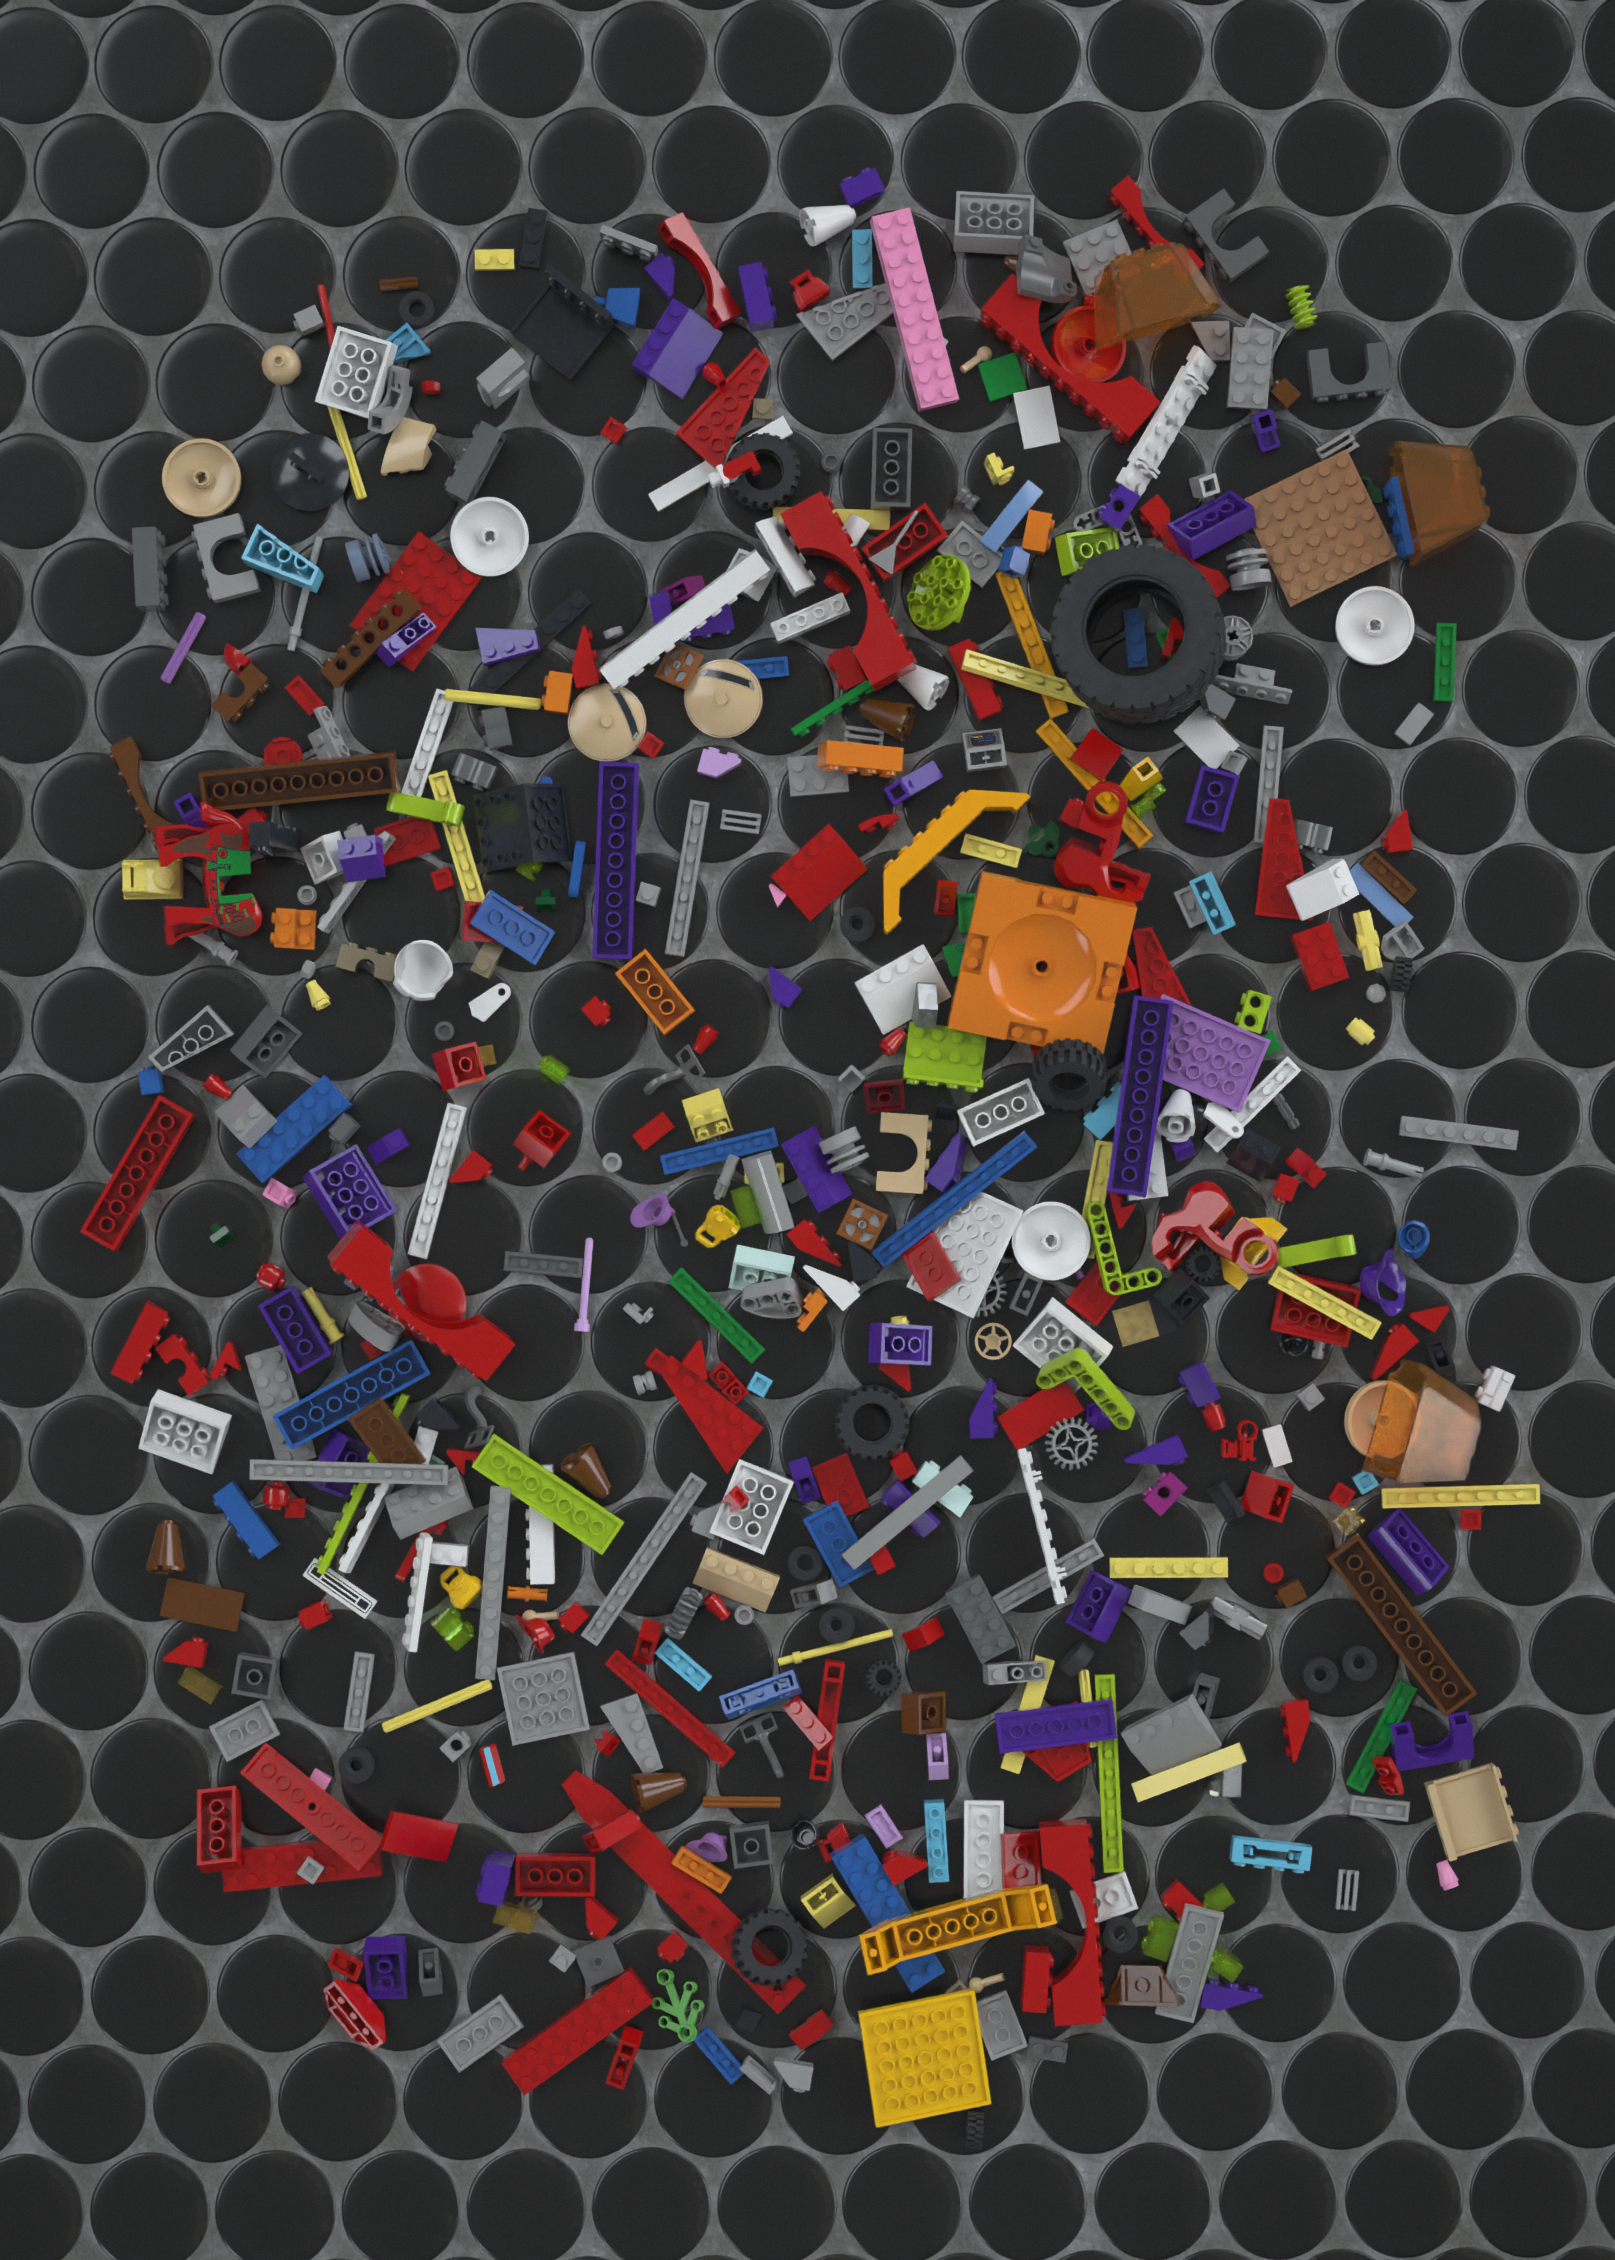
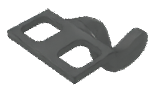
[643,1044,705,1095]
[464,1384,495,1450]
[739,1712,784,1779]

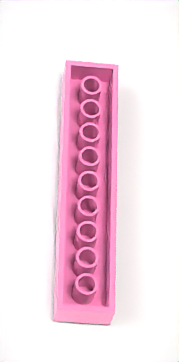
[870,207,959,412]

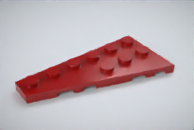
[676,347,770,470]
[1255,798,1314,921]
[1132,927,1191,1006]
[659,1355,763,1474]

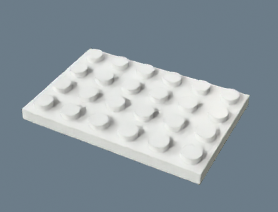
[906,1192,1023,1318]

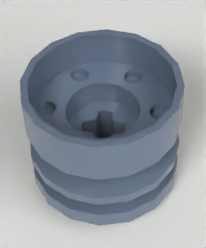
[345,533,390,583]

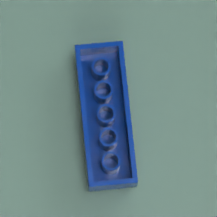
[236,1075,352,1183]

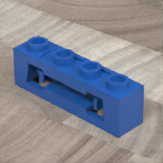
[719,1670,803,1720]

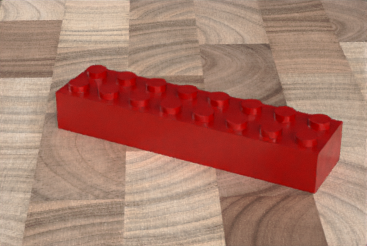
[80,1095,197,1251]
[222,1833,384,1892]
[501,1966,654,2095]

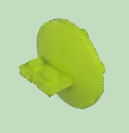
[907,554,972,631]

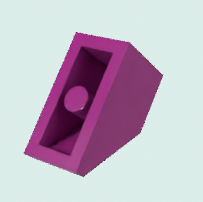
[660,575,705,608]

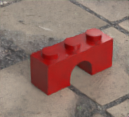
[155,1334,211,1396]

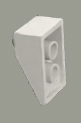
[1286,859,1359,921]
[803,1265,860,1311]

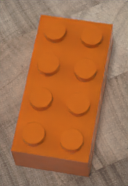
[817,740,904,778]
[615,949,695,1035]

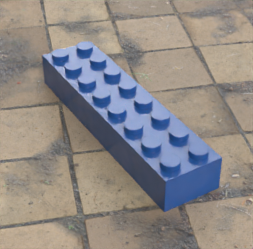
[273,1340,431,1450]
[829,1834,945,1992]

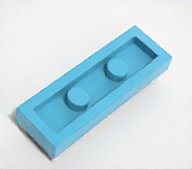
[852,229,872,290]
[655,1637,712,1691]

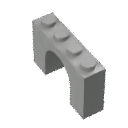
[476,348,530,409]
[192,513,261,603]

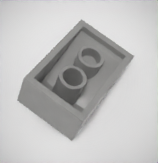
[215,1084,277,1149]

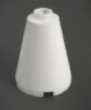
[799,205,856,247]
[897,664,949,711]
[1156,1089,1196,1143]

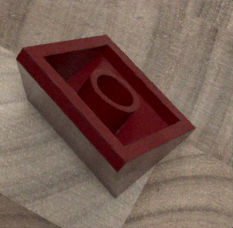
[863,1079,906,1114]

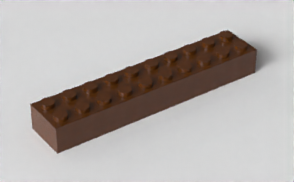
[198,751,401,810]
[1324,1533,1477,1717]

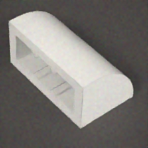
[842,513,870,547]

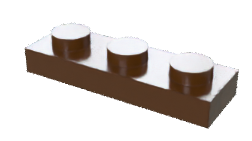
[1361,851,1417,905]

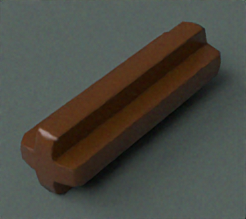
[379,277,418,291]

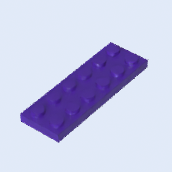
[995,1699,1117,1754]

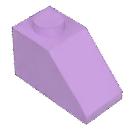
[926,1733,949,1780]

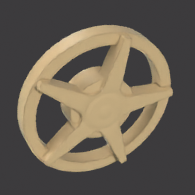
[975,1323,1012,1360]

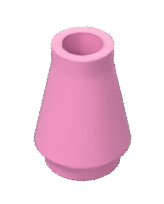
[1436,1860,1459,1891]

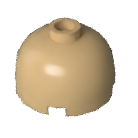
[262,345,301,386]

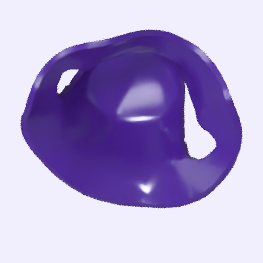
[1360,1249,1406,1316]

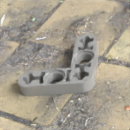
[1073,503,1142,547]

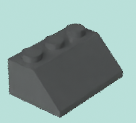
[230,1005,303,1079]

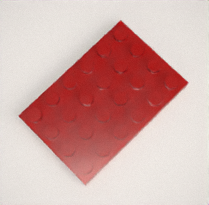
[350,531,482,672]

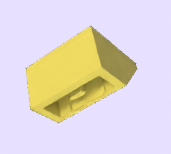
[682,1088,733,1142]
[801,1873,856,1928]

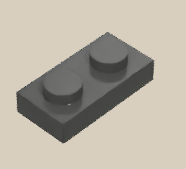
[1026,2036,1068,2063]

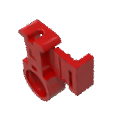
[1221,1420,1258,1461]

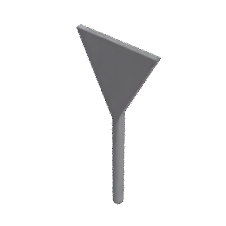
[868,511,918,575]

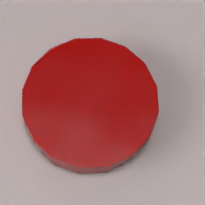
[263,737,303,764]

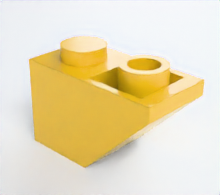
[1120,757,1163,801]

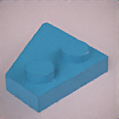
[386,323,431,363]

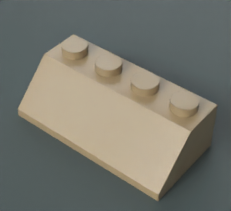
[693,1546,780,1612]

